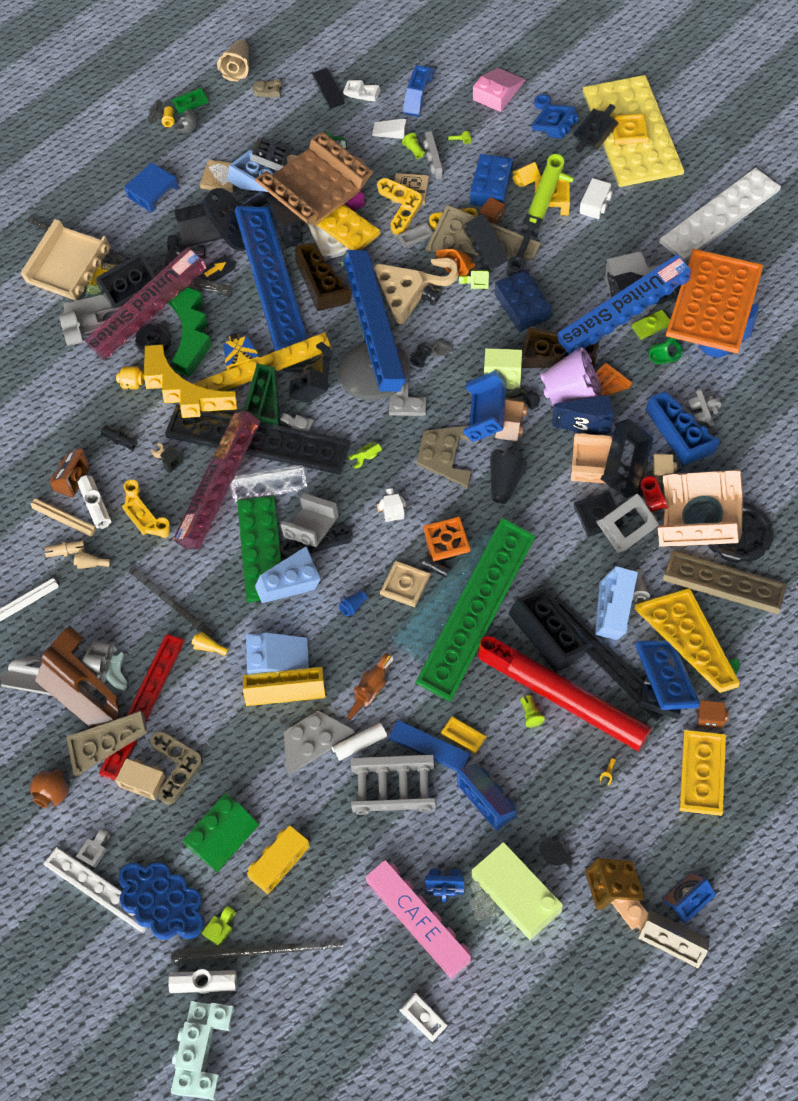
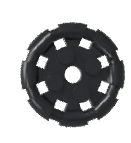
[705,502,774,563]

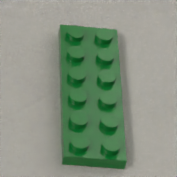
[237,496,282,603]

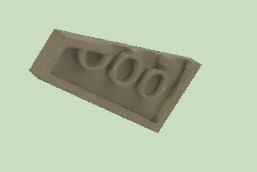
[66,711,148,776]

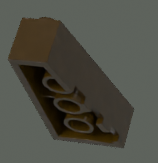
[295,243,351,311]
[521,327,599,368]

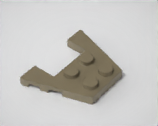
[417,426,479,488]

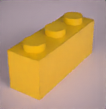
[247,825,310,894]

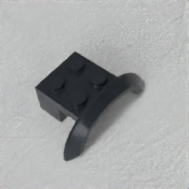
[281,341,332,403]

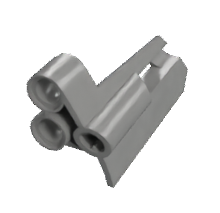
[58,292,146,346]
[0,641,113,695]

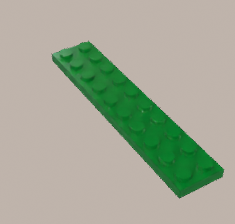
[415,518,536,702]

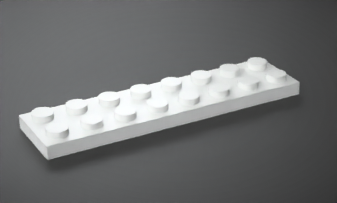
[659,168,781,262]

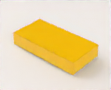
[441,716,486,754]

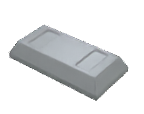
[397,223,433,248]

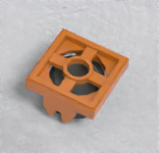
[423,516,471,561]

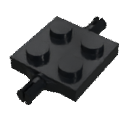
[573,104,618,153]

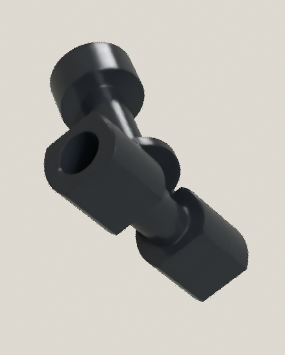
[165,235,206,269]

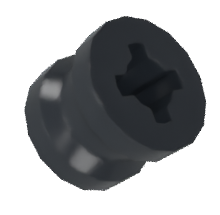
[421,284,442,306]

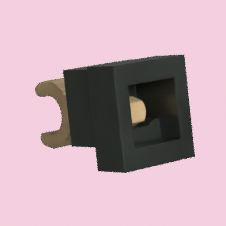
[151,443,183,474]

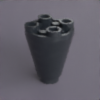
[490,449,527,504]

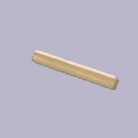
[31,498,96,536]

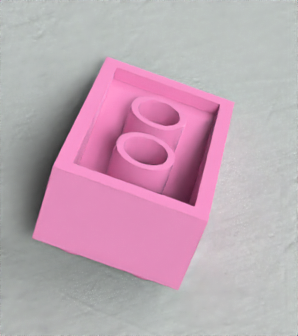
[473,68,525,112]

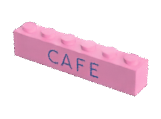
[366,860,471,979]

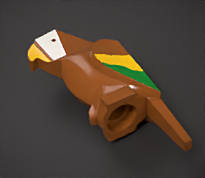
[346,653,393,720]

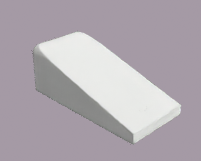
[372,119,407,139]
[399,993,448,1042]

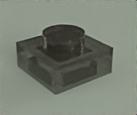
[148,100,164,123]

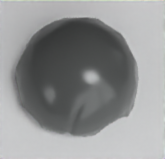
[176,109,197,134]

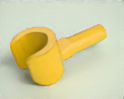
[600,758,616,786]

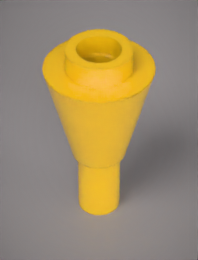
[192,631,228,656]

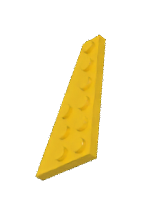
[634,588,740,693]

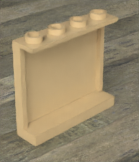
[20,219,111,301]

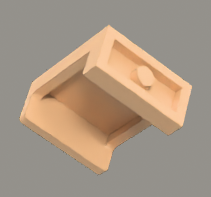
[571,433,612,483]

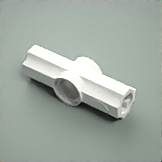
[77,475,112,529]
[168,969,237,994]

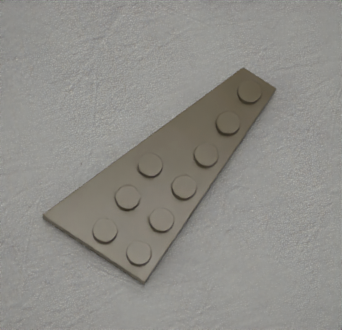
[425,205,541,261]

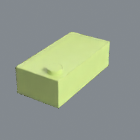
[472,842,563,940]

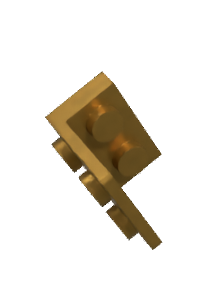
[585,858,645,910]

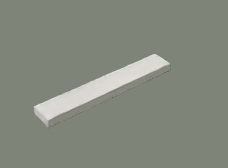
[44,847,148,933]

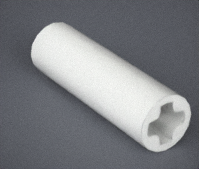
[332,723,387,761]

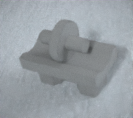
[688,390,722,426]

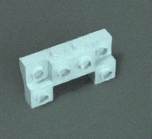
[171,1001,235,1100]

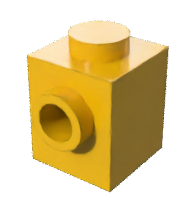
[513,162,541,187]

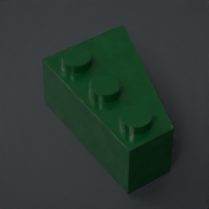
[243,363,280,426]

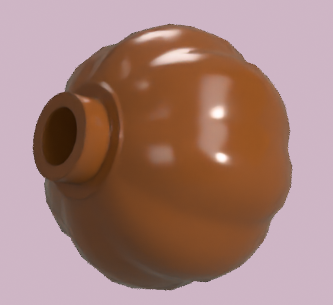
[30,769,69,808]

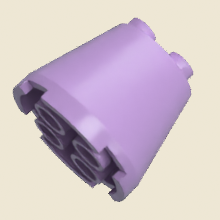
[540,348,602,405]

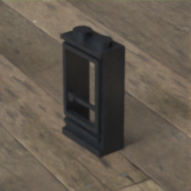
[601,418,653,498]

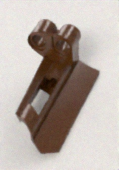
[35,626,119,728]

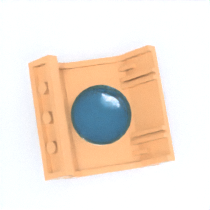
[658,469,743,546]

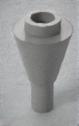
[632,569,650,603]

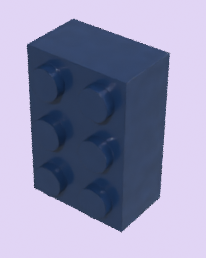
[495,270,551,332]

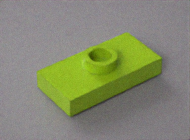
[631,310,670,340]

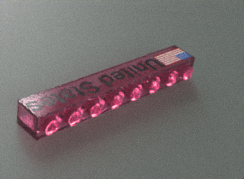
[84,247,206,361]
[173,411,260,550]

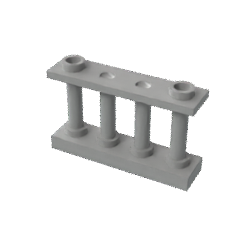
[351,755,436,815]

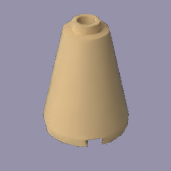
[217,40,249,81]

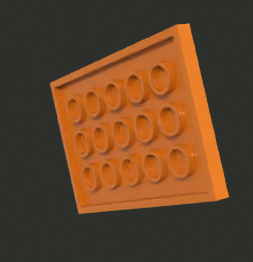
[666,249,764,353]

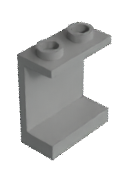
[281,493,339,547]

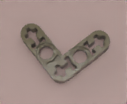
[150,732,202,805]

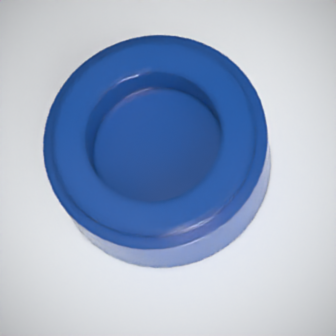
[534,94,551,110]

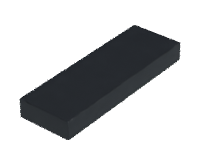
[312,68,345,109]

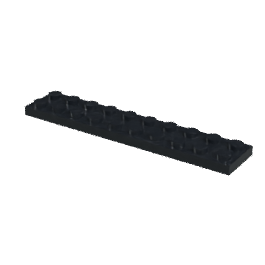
[165,404,351,475]

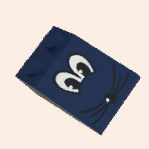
[552,395,614,435]

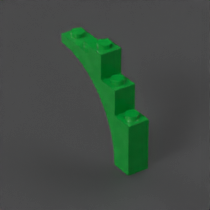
[151,282,212,377]

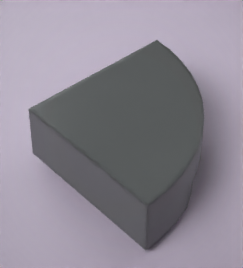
[430,340,453,357]

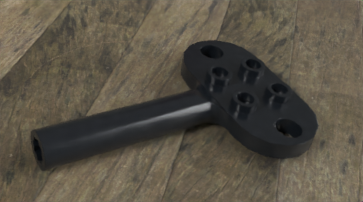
[203,188,273,251]

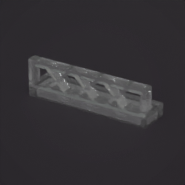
[230,465,307,502]

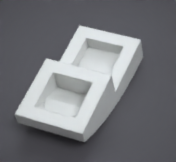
[343,80,380,102]

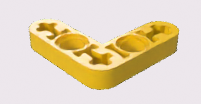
[377,178,422,235]

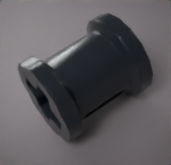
[410,344,432,368]

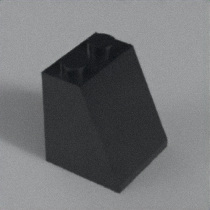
[267,196,302,248]

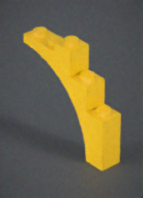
[144,345,237,418]

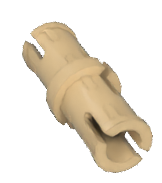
[45,540,85,558]

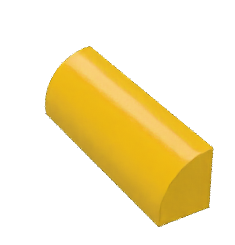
[243,667,326,706]

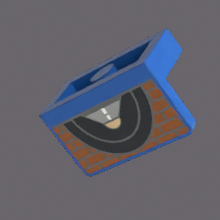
[662,872,716,923]

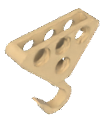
[374,258,458,324]

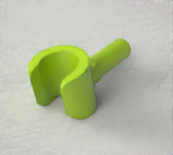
[448,131,472,144]

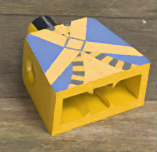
[223,333,259,370]

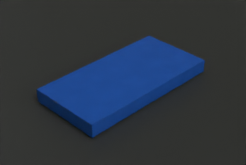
[635,640,700,710]

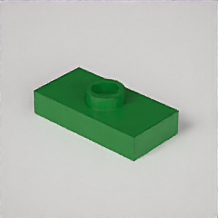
[172,88,208,114]

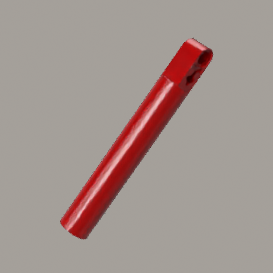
[478,636,652,752]

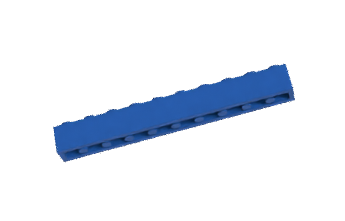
[344,250,406,392]

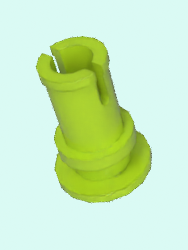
[402,133,425,159]
[520,695,545,728]

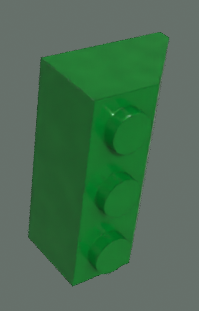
[183,793,259,873]

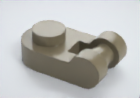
[253,79,282,97]

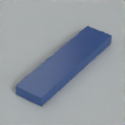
[388,720,471,771]

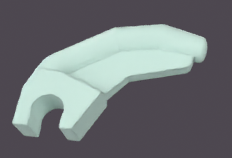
[106,646,127,691]

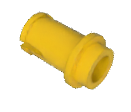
[162,106,175,127]

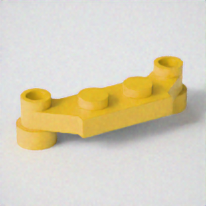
[122,479,170,538]

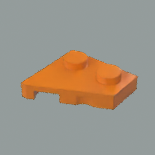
[595,363,632,396]

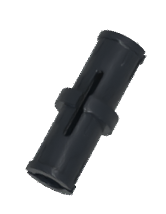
[101,425,138,451]

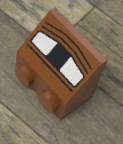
[50,449,90,498]

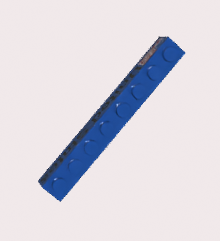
[558,254,691,354]

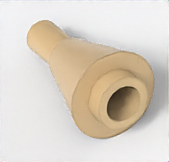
[74,550,110,569]

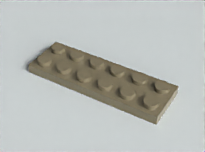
[663,551,787,615]

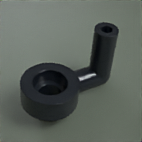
[506,387,540,410]

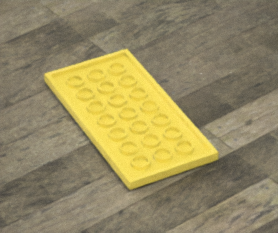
[583,75,684,187]

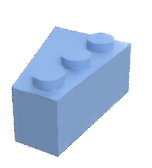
[255,547,320,603]
[595,566,638,640]

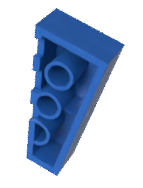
[645,391,720,466]

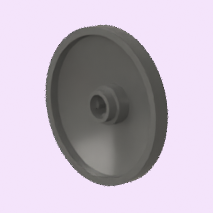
[338,343,410,400]

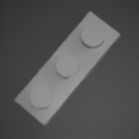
[423,131,442,180]

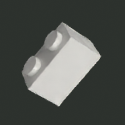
[580,178,613,219]

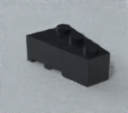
[462,213,509,271]

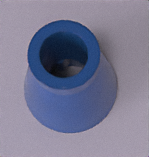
[338,590,367,617]

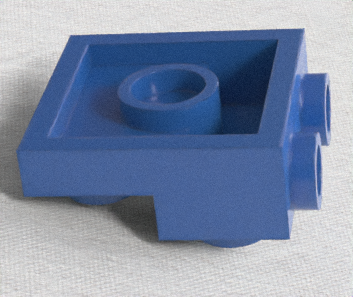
[531,104,578,139]

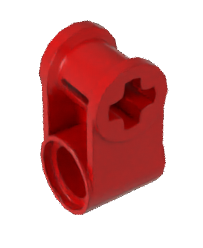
[641,476,668,513]

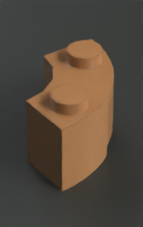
[495,397,528,441]

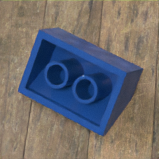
[457,764,517,832]

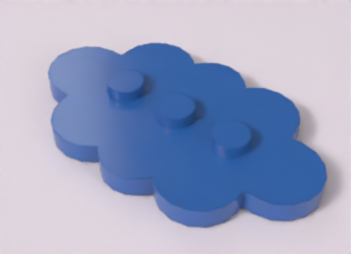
[119,862,204,940]

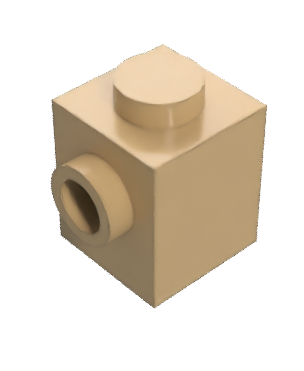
[652,453,677,483]

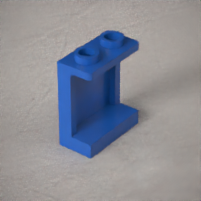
[124,162,178,213]

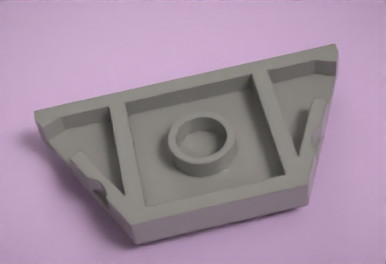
[284,711,356,775]

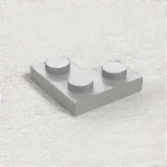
[389,382,426,416]

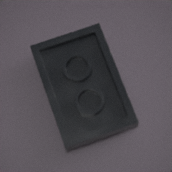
[250,138,289,171]

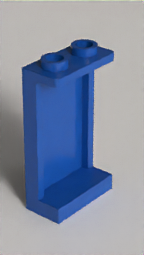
[463,370,506,442]

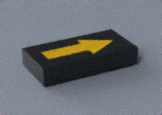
[197,255,236,286]

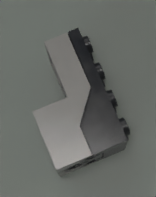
[605,251,681,308]

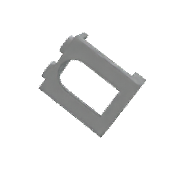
[596,493,659,553]

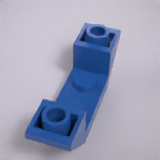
[403,65,436,117]

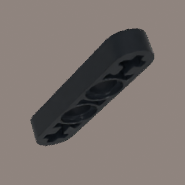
[280,525,353,558]

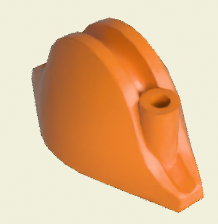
[436,249,475,276]

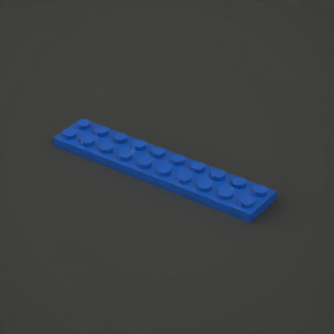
[235,206,307,351]

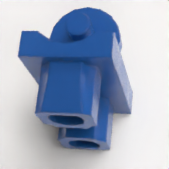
[425,868,464,902]

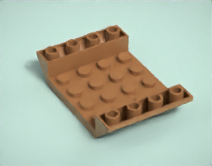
[255,131,373,226]

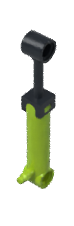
[506,154,574,277]

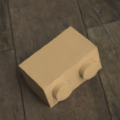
[115,759,166,801]

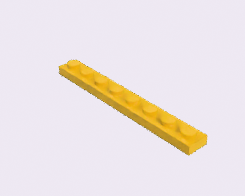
[193,332,332,391]

